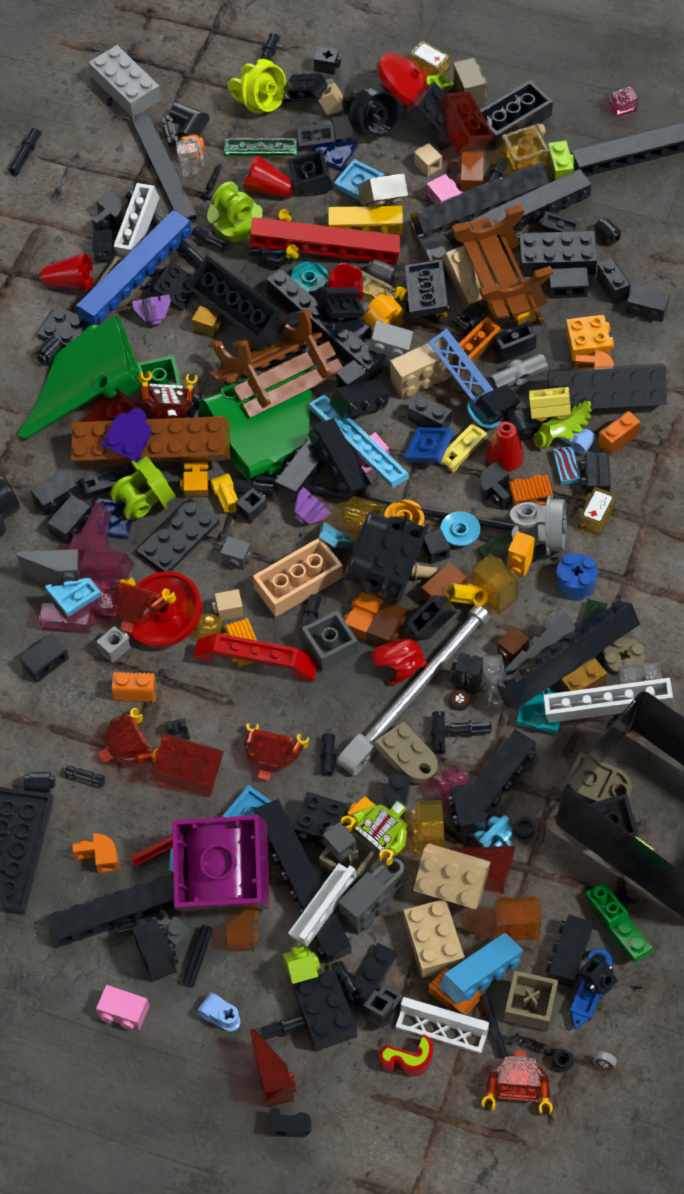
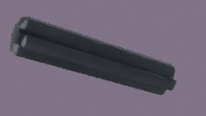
[183,925,213,987]

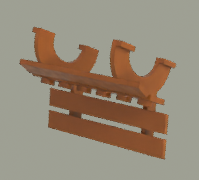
[452,204,553,325]
[208,309,343,418]

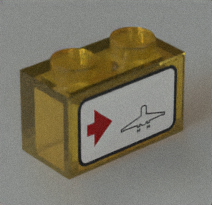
[410,41,451,76]
[576,487,617,536]

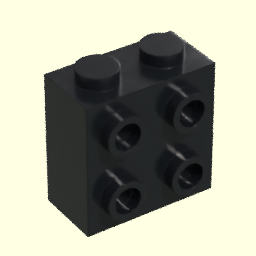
[293,791,348,849]

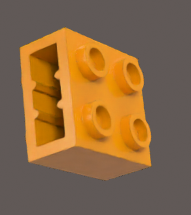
[565,315,614,361]

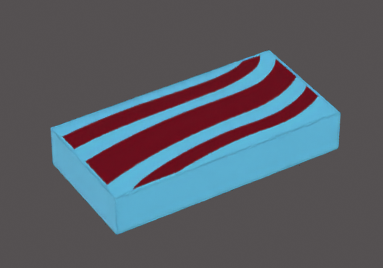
[553,446,580,485]

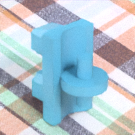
[474,815,513,856]

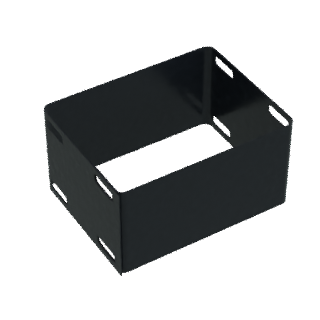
[555,691,684,918]

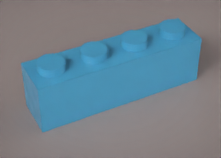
[439,933,523,1005]

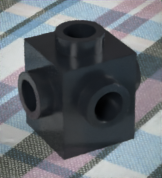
[578,957,618,996]

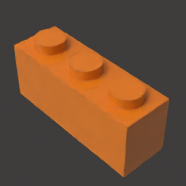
[452,317,501,375]

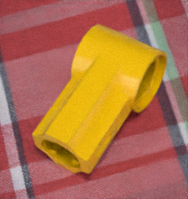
[209,473,238,513]
[445,583,488,606]

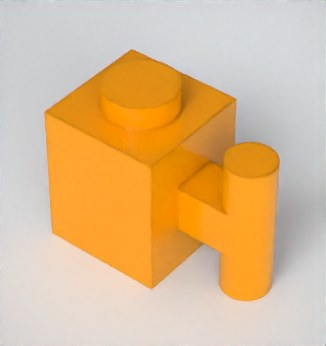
[180,462,209,497]

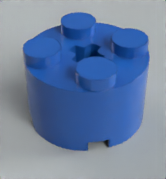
[556,553,598,601]

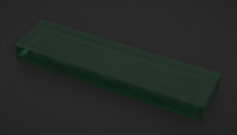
[224,138,297,156]

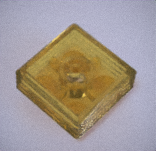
[340,496,388,527]

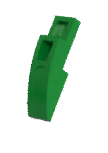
[586,882,653,963]

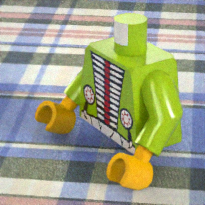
[340,801,407,865]

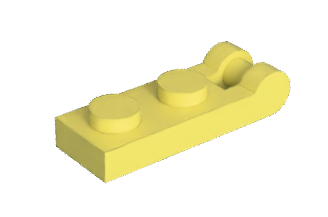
[440,423,487,473]

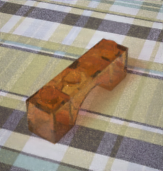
[227,907,259,952]

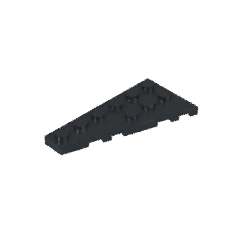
[0,787,54,914]

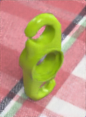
[425,74,453,91]

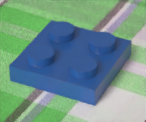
[404,427,454,463]

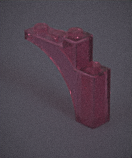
[67,502,134,580]
[39,556,122,634]

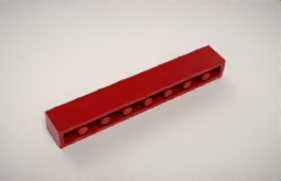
[249,217,400,265]

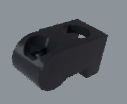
[269,1108,312,1137]

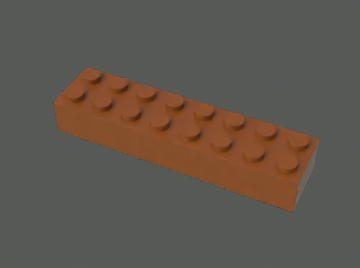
[71,416,230,466]

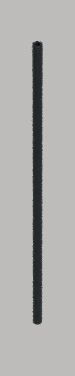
[255,475,516,531]

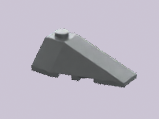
[410,220,456,275]
[504,609,577,677]

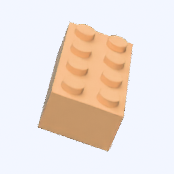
[253,537,343,617]

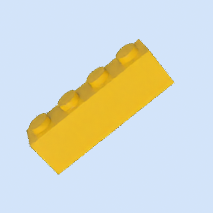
[329,205,403,235]

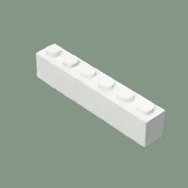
[544,678,674,723]

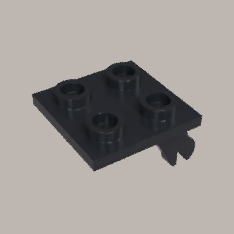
[145,260,194,311]

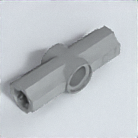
[489,354,548,389]

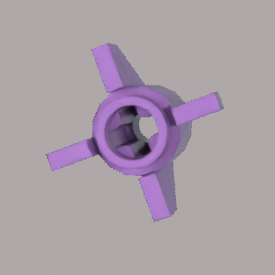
[132,295,171,325]
[294,487,331,524]

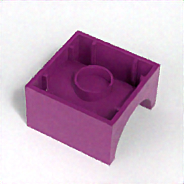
[172,815,270,914]

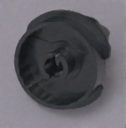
[342,86,399,137]

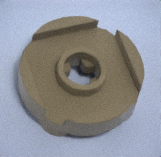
[603,637,645,677]

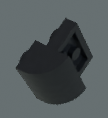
[313,287,365,318]

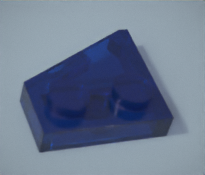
[311,142,358,171]

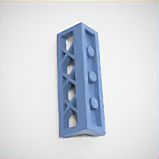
[428,328,493,404]

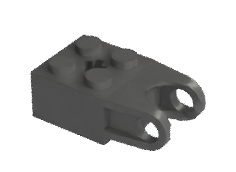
[338,858,404,935]

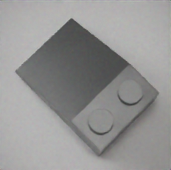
[17,549,82,587]

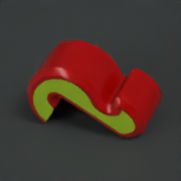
[379,1034,433,1077]

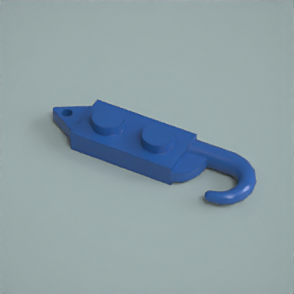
[570,948,613,1030]

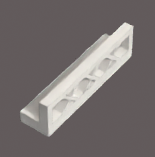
[288,863,357,947]
[396,997,489,1055]

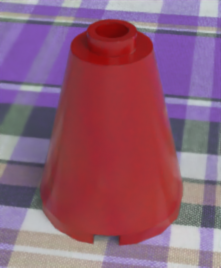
[243,156,295,198]
[40,253,94,291]
[485,422,524,472]

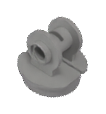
[510,495,567,555]

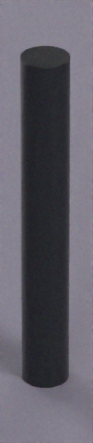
[480,994,509,1059]

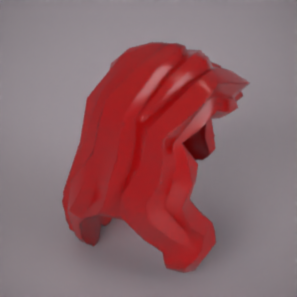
[326,262,364,302]
[371,639,427,685]

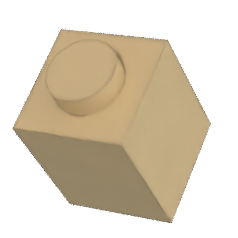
[318,83,343,115]
[414,143,442,177]
[212,589,243,621]

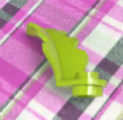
[534,401,592,449]

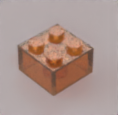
[495,896,541,940]

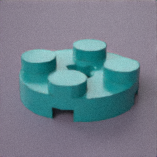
[291,262,328,296]

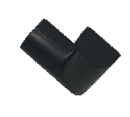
[170,102,210,139]

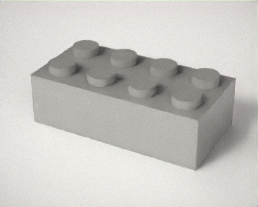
[89,45,161,116]

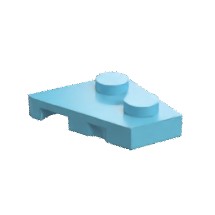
[319,522,354,549]
[45,578,101,617]

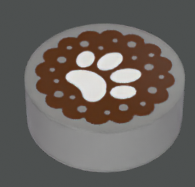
[593,1051,617,1071]

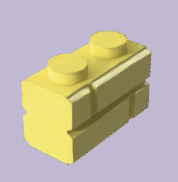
[529,387,571,421]

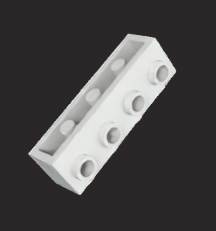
[114,183,160,258]

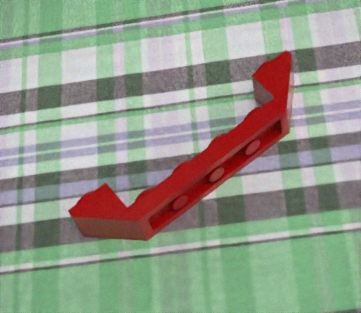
[193,633,318,682]

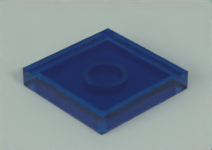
[89,498,133,540]

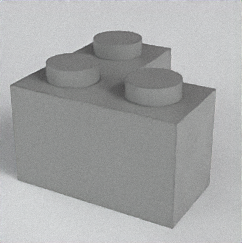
[368,321,413,368]

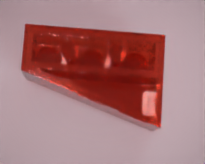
[447,846,516,895]

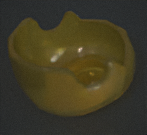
[193,613,224,641]

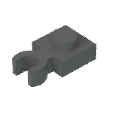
[152,909,191,947]

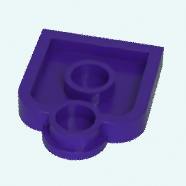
[102,409,152,462]

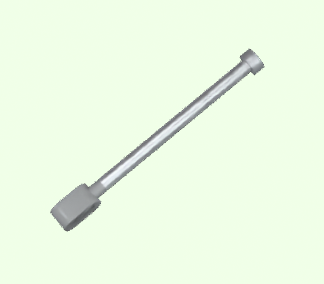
[337,605,490,776]

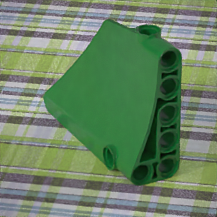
[18,315,143,439]
[198,366,313,480]

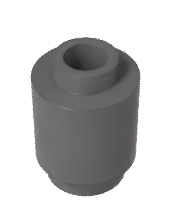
[367,259,396,283]

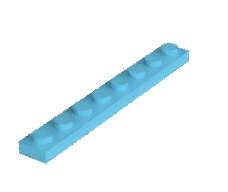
[309,395,409,488]

